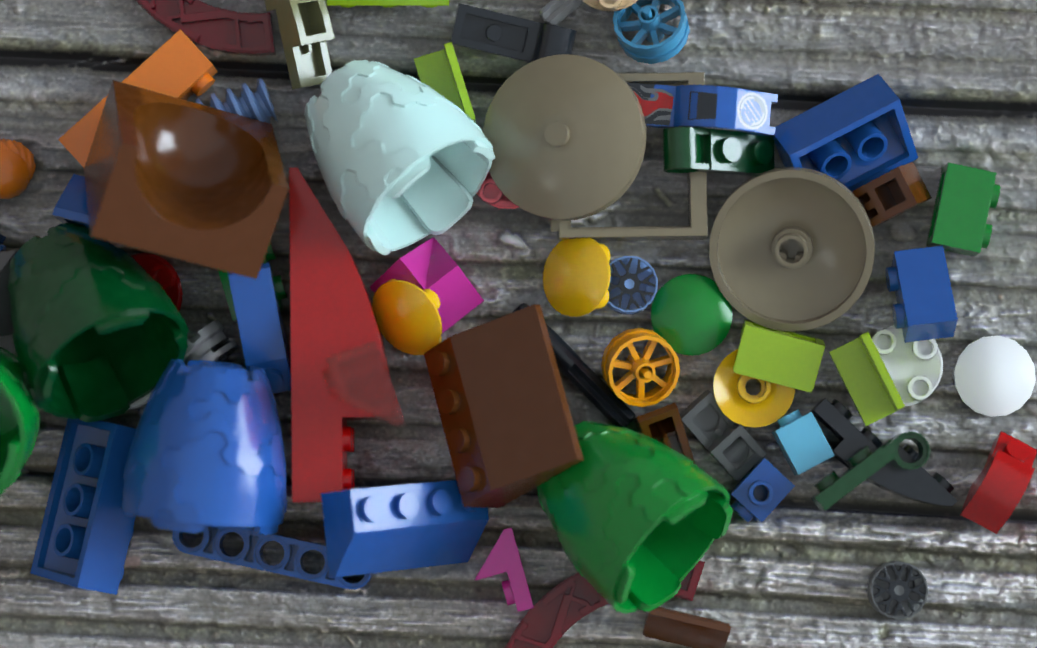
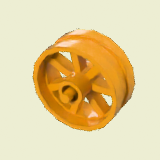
[601,328,680,407]

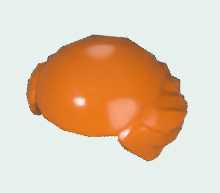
[0,138,36,199]

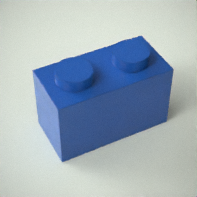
[885,245,958,343]

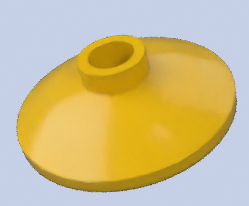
[713,349,795,428]

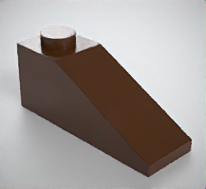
[852,162,932,229]

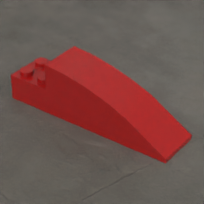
[289,167,396,503]

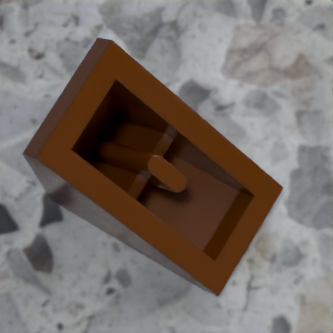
[634,402,695,464]

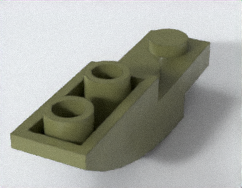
[264,0,335,90]

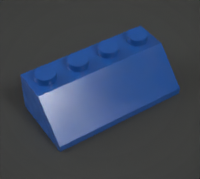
[30,418,136,595]
[321,480,489,578]

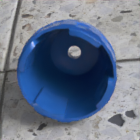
[121,359,287,535]

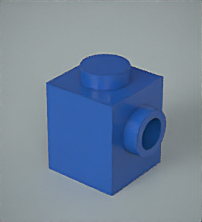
[729,458,795,523]

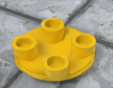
[543,238,611,317]
[372,279,442,355]

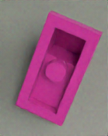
[475,527,534,612]

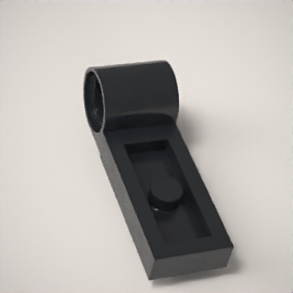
[449,3,577,63]

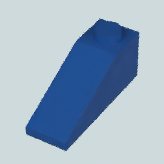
[228,263,291,394]

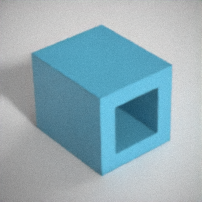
[772,409,835,476]

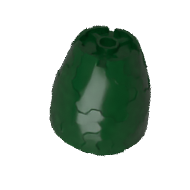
[8,223,189,423]

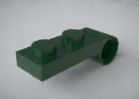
[663,127,775,176]
[811,432,930,511]

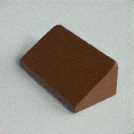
[643,607,731,648]

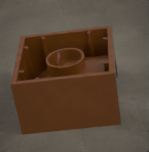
[84,80,289,279]

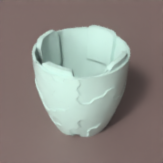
[304,60,495,255]

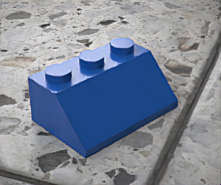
[772,74,918,192]

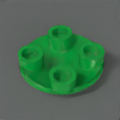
[651,274,732,356]

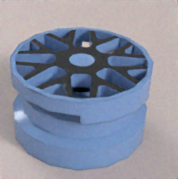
[607,256,658,315]

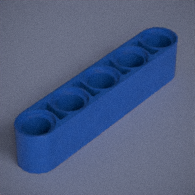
[172,525,373,589]

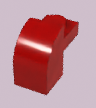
[960,431,1037,534]

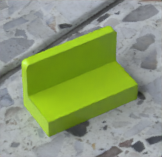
[414,42,476,123]
[733,319,825,392]
[829,331,905,427]

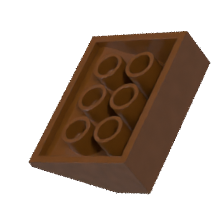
[424,304,584,508]

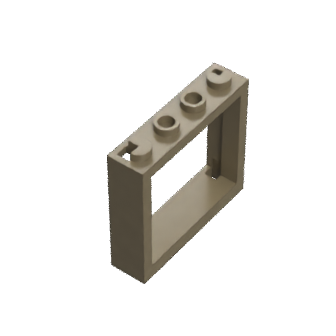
[550,72,708,242]

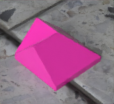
[370,237,484,334]

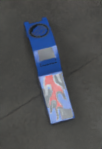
[627,82,778,137]

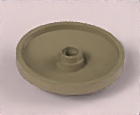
[483,54,647,221]
[709,167,875,332]

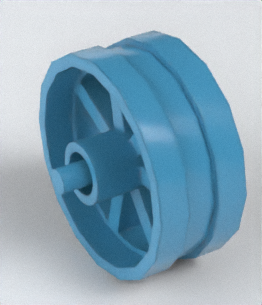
[613,0,690,64]

